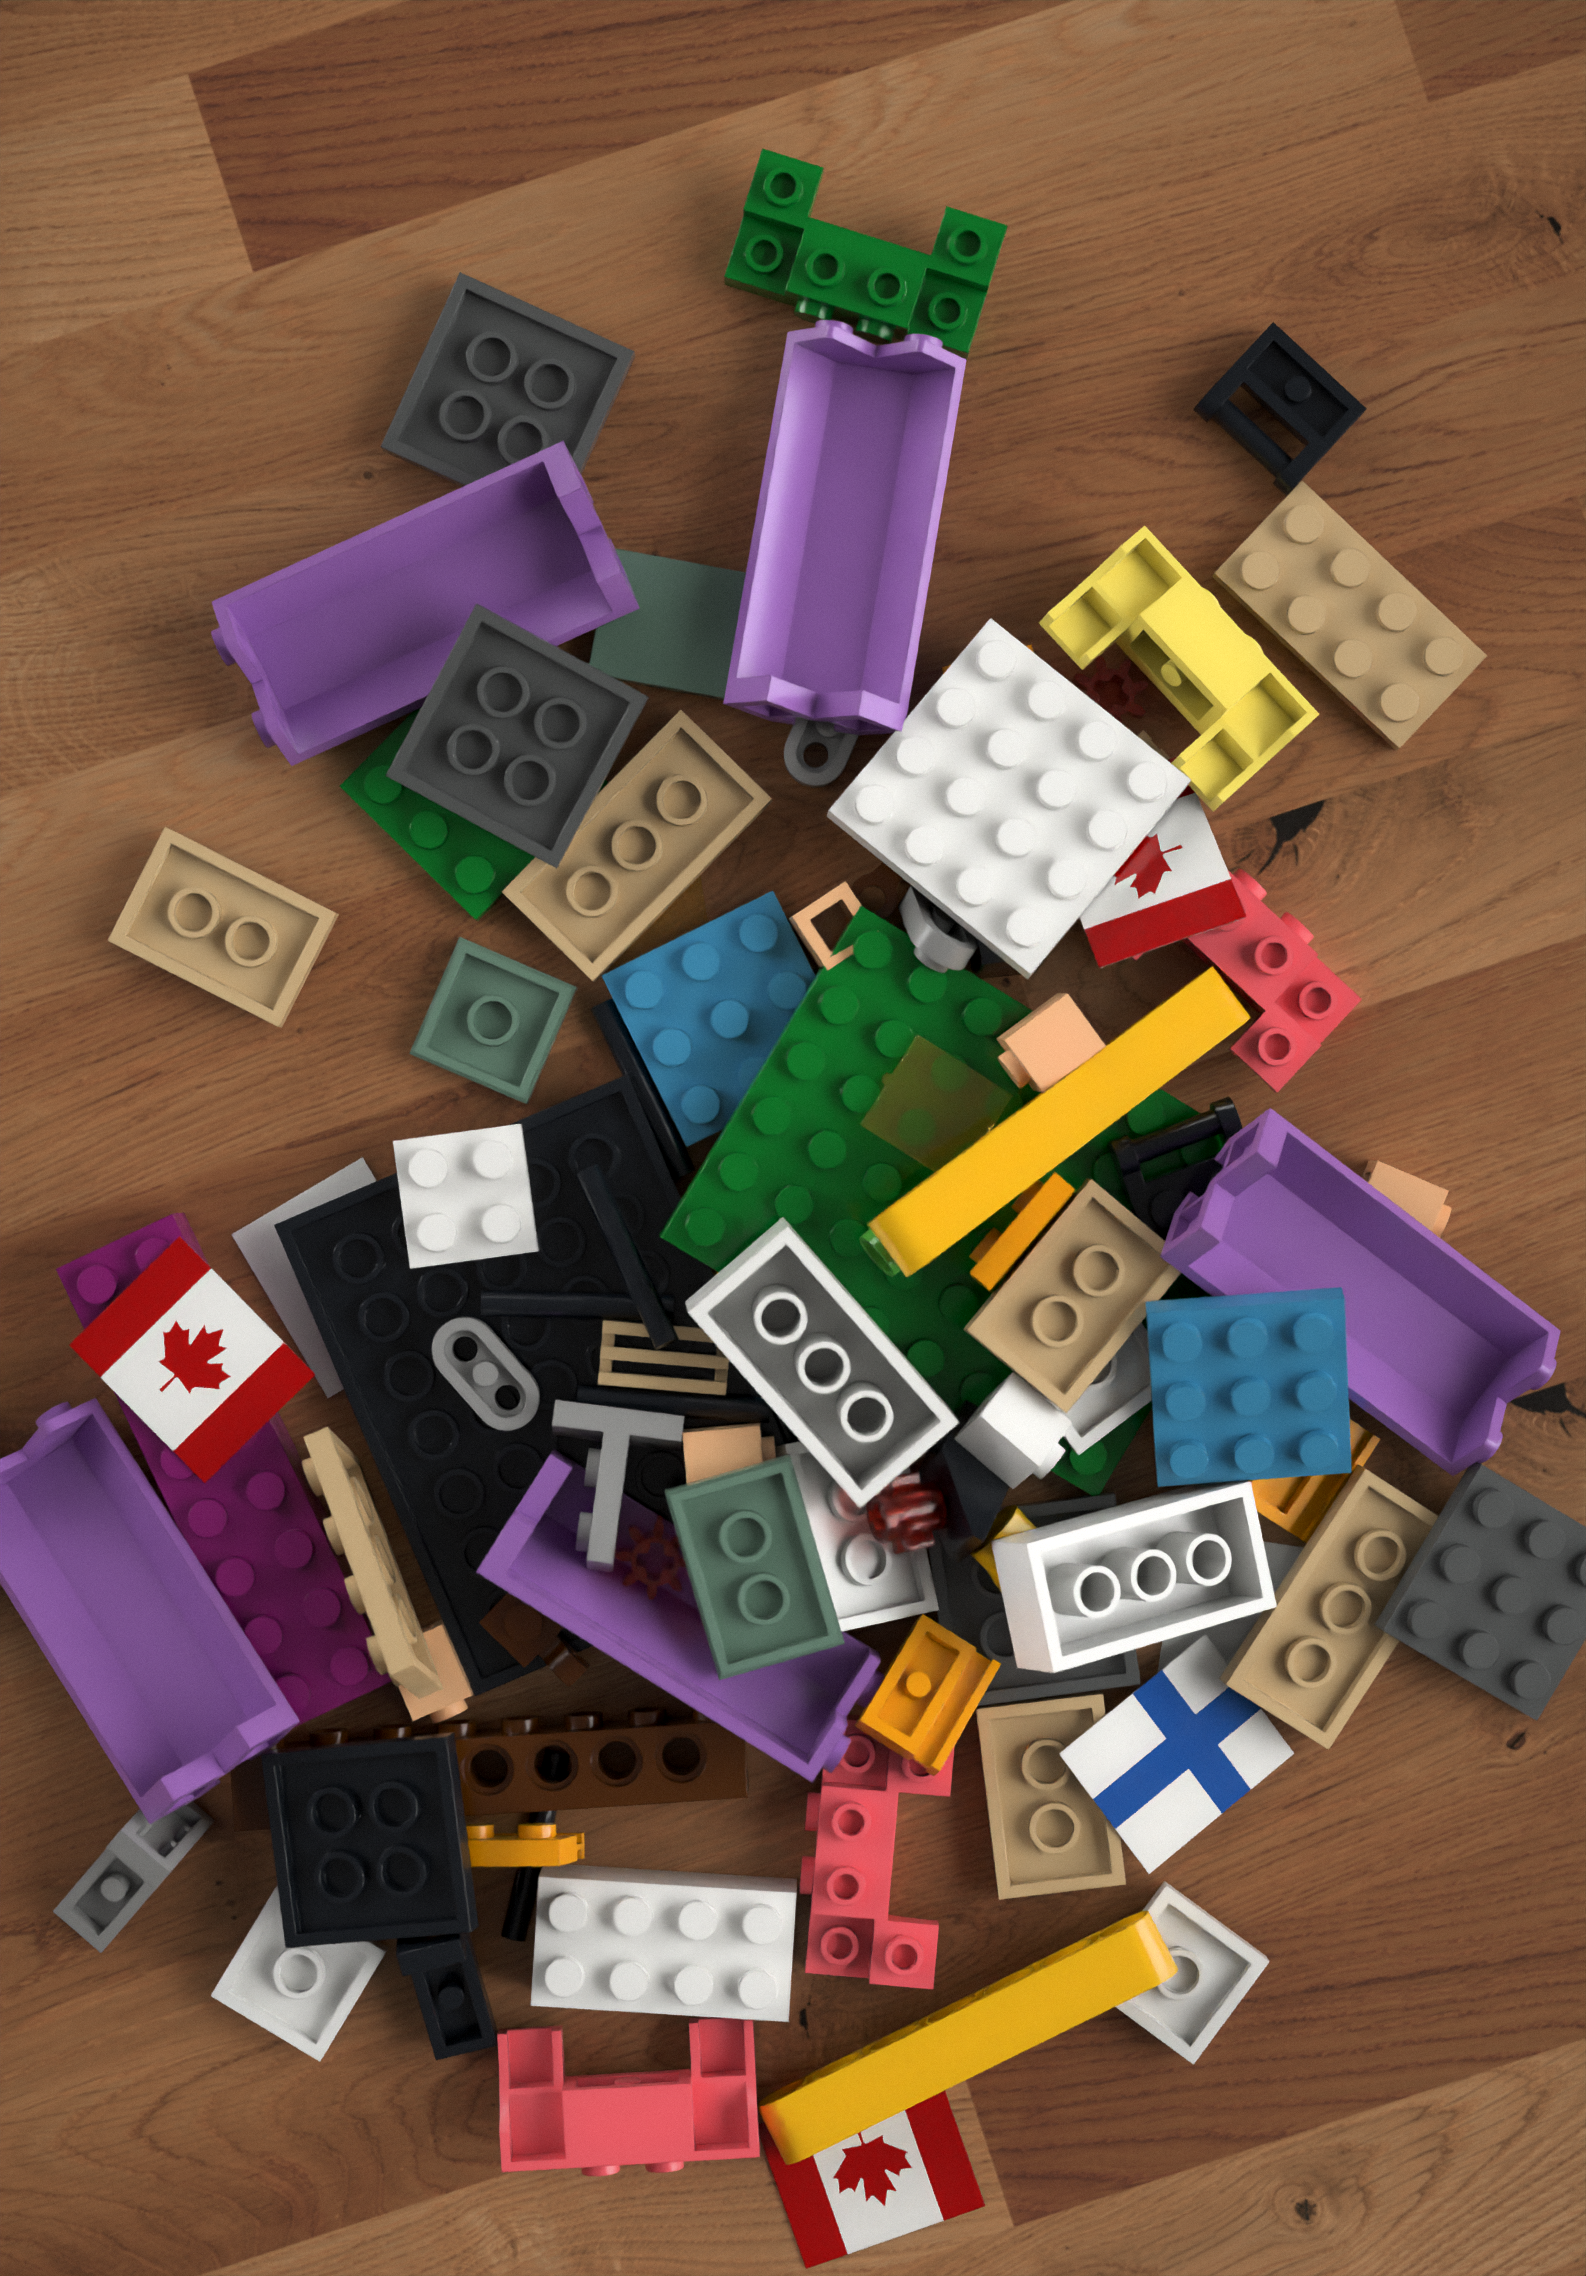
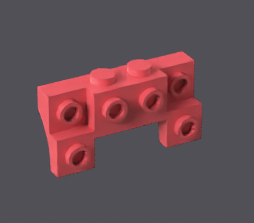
[1130,868,1362,1093]
[799,1714,955,1989]
[497,2017,760,2176]

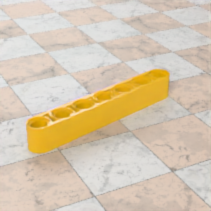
[867,966,1251,1277]
[758,1910,1178,2165]

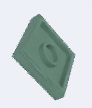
[409,937,578,1104]

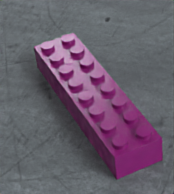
[56,1212,392,1727]

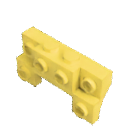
[1039,526,1319,812]

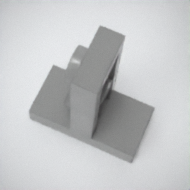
[552,1400,684,1572]
[53,1801,215,1953]

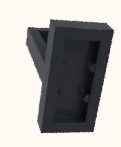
[396,1932,498,2060]

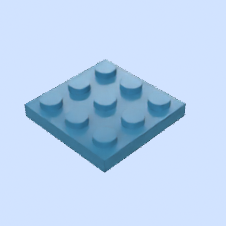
[602,891,815,1147]
[1145,1287,1352,1487]

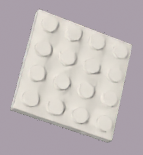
[827,618,1191,979]

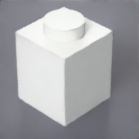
[954,1372,1073,1489]

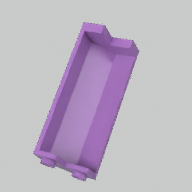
[723,320,966,735]
[211,441,640,766]
[1160,1108,1560,1476]
[0,1398,300,1824]
[477,1449,884,1782]

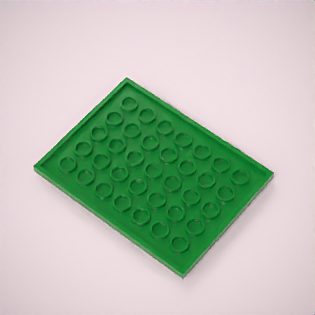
[659,906,1223,1496]

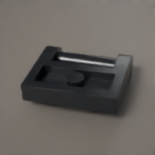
[1193,322,1367,496]
[1108,1096,1242,1241]

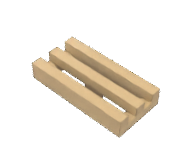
[598,1320,729,1395]

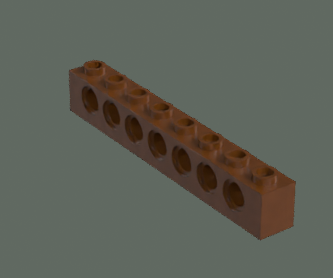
[230,1707,749,1832]

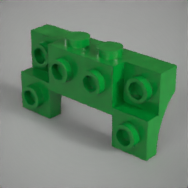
[724,148,1008,361]

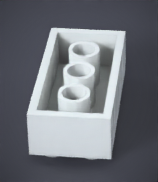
[685,1217,959,1508]
[991,1481,1277,1673]
[531,1864,797,2022]

